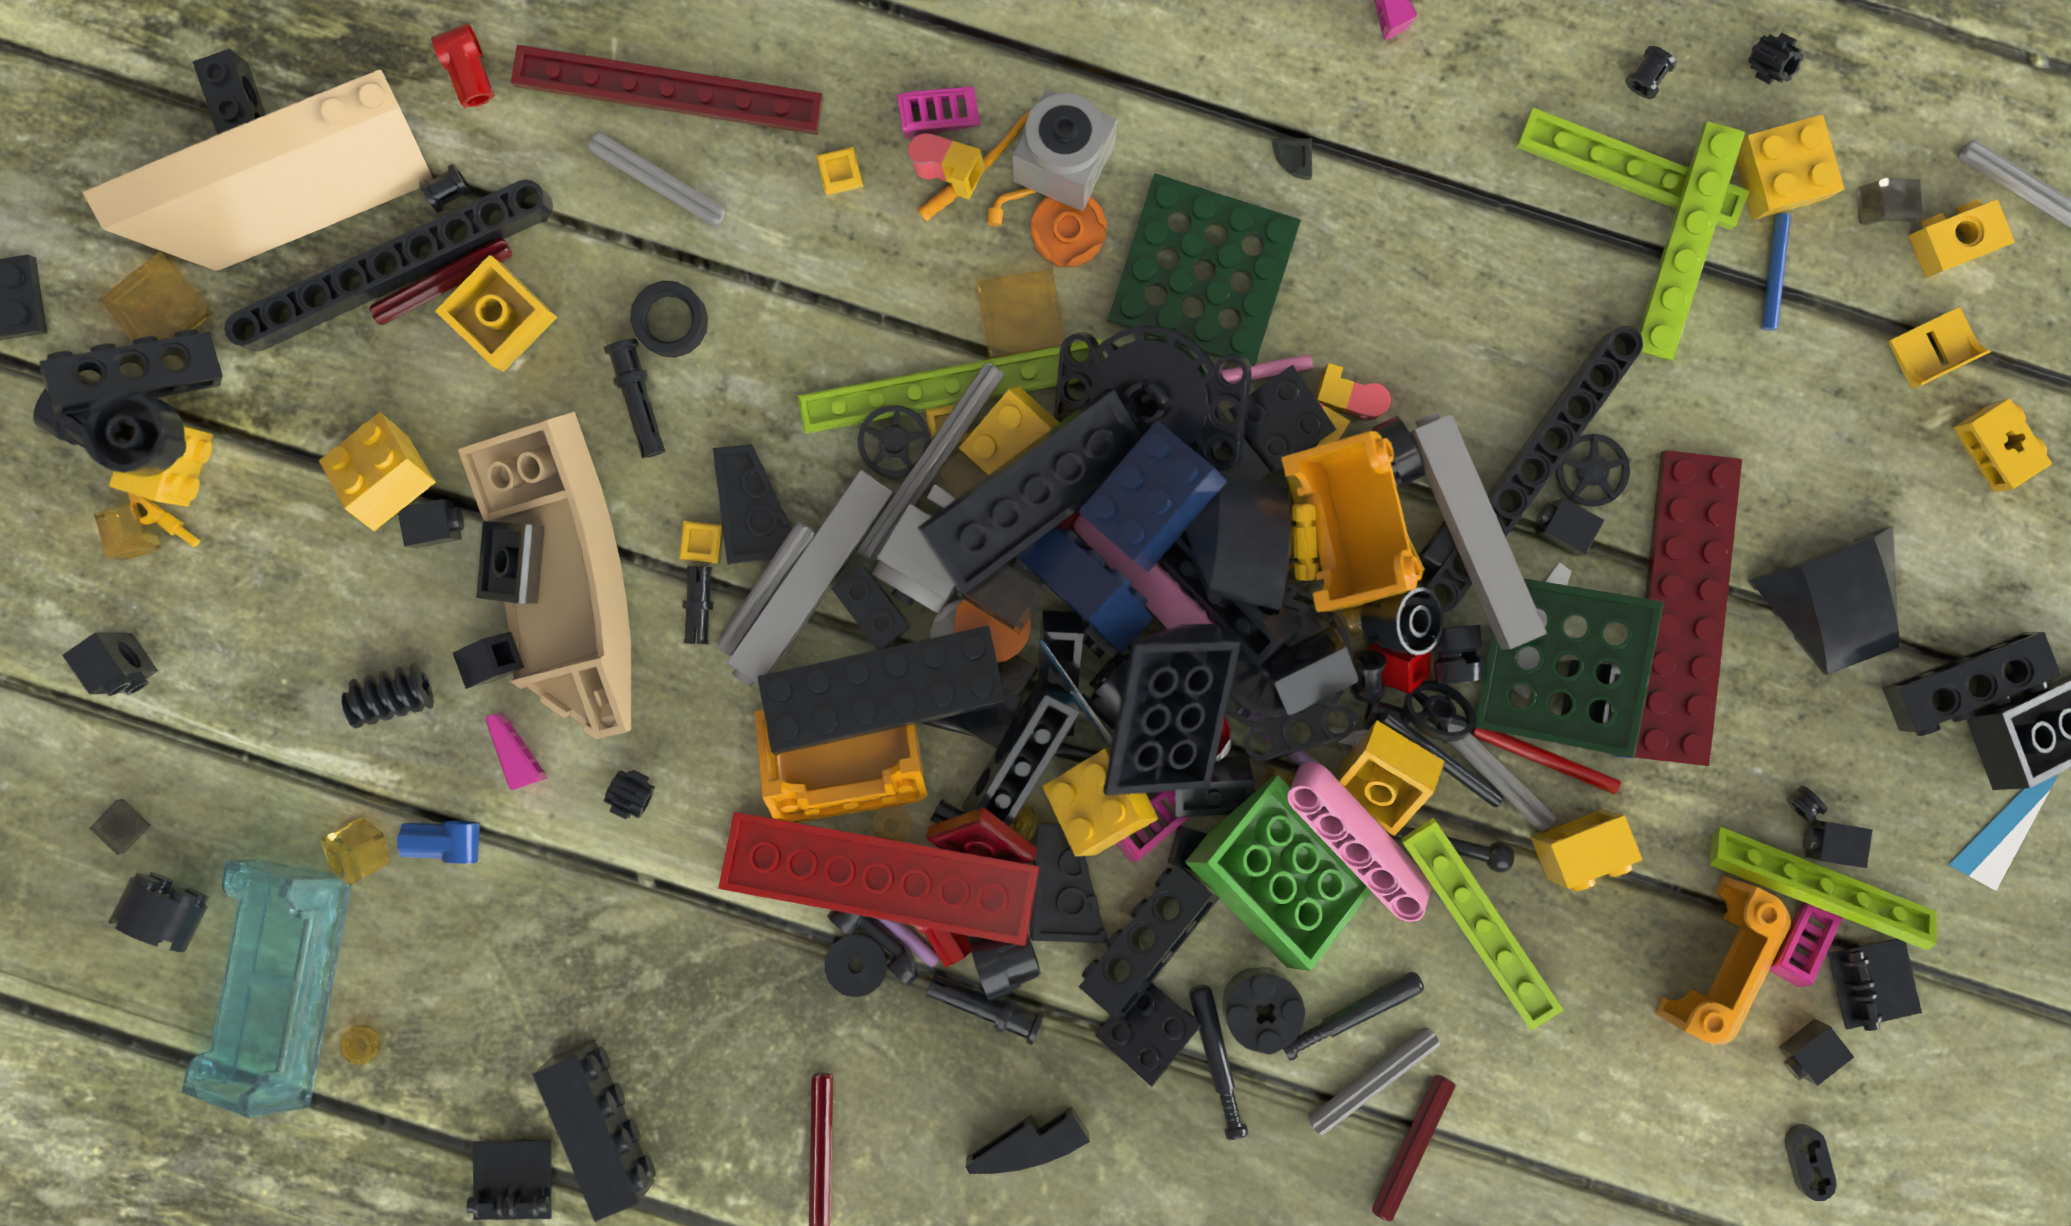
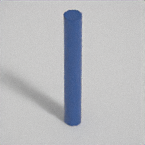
[1761,213,1791,331]

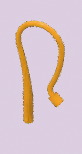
[917,109,1036,227]

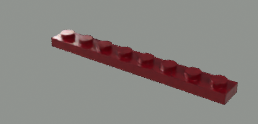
[511,45,824,135]

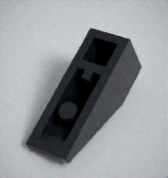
[1037,610,1084,736]

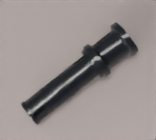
[603,338,666,459]
[926,973,1045,1045]

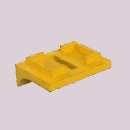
[1888,307,1991,389]

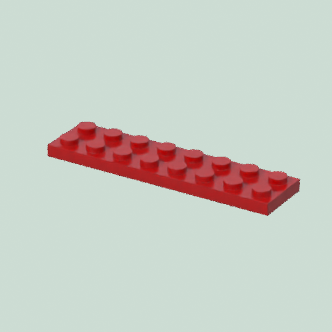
[718,812,1040,946]

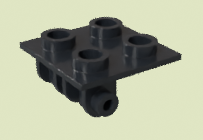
[1229,365,1337,473]
[1828,938,1922,1031]
[1095,983,1201,1087]
[466,1140,552,1220]

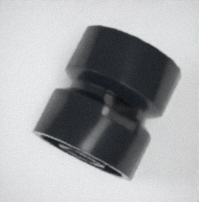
[1432,624,1486,684]

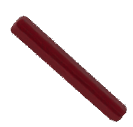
[369,237,513,325]
[809,1073,833,1226]
[1372,1074,1455,1221]

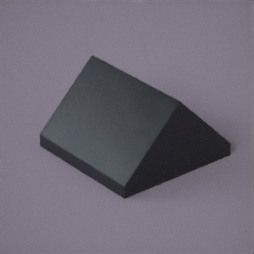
[476,521,545,604]

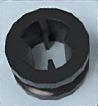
[1786,785,1828,824]

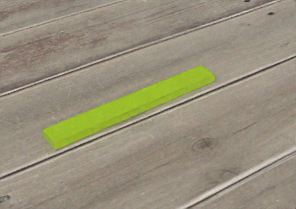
[797,338,1101,435]

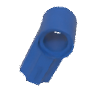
[397,821,480,864]

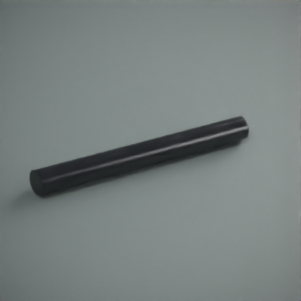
[1378,710,1504,807]

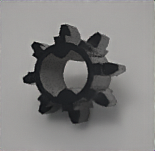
[1748,32,1804,85]
[604,770,655,820]

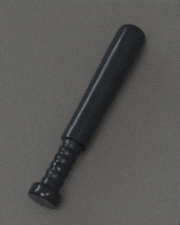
[1283,971,1424,1061]
[1189,985,1248,1140]

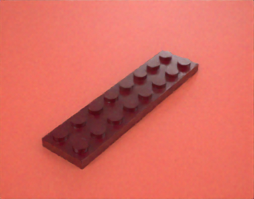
[1635,450,1742,766]

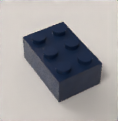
[1078,421,1227,573]
[1017,527,1154,653]

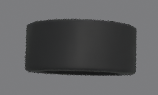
[630,280,708,358]

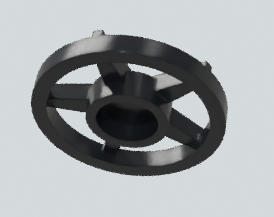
[858,405,931,478]
[1556,434,1630,507]
[1403,681,1476,743]

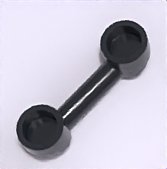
[827,910,918,985]

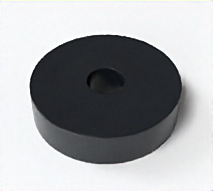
[825,933,888,997]

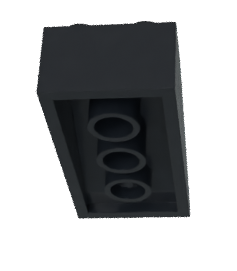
[1966,675,2071,790]

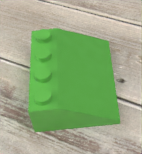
[1185,775,1372,971]

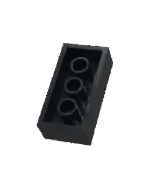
[532,1039,656,1222]

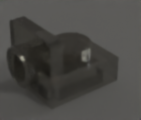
[1856,178,1924,225]

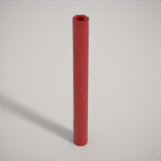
[1471,727,1621,795]

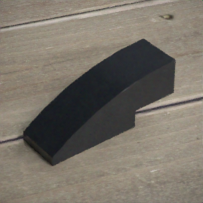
[965,1106,1090,1174]

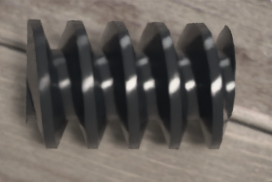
[341,663,434,729]

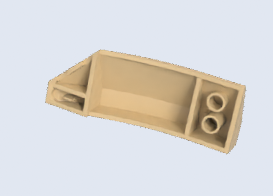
[82,69,433,271]
[457,411,631,739]

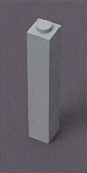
[1410,412,1547,650]
[727,470,894,687]

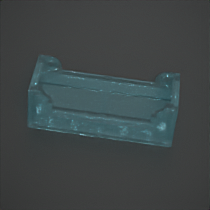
[182,860,353,1118]

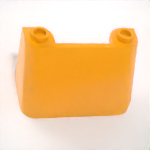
[1281,431,1421,612]
[754,710,927,823]
[1655,876,1791,1045]

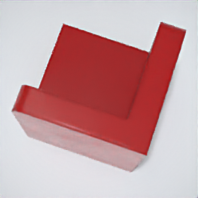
[1369,644,1431,694]

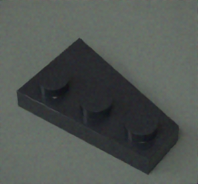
[713,444,792,565]
[1030,822,1108,943]

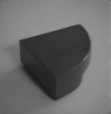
[1272,138,1312,180]

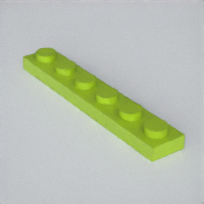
[1516,108,1750,230]
[1638,121,1746,361]
[1401,817,1564,1031]
[1709,826,1937,951]

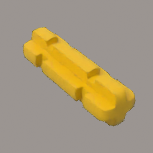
[1292,503,1318,581]

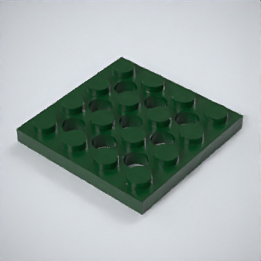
[1107,173,1301,366]
[1474,578,1664,758]

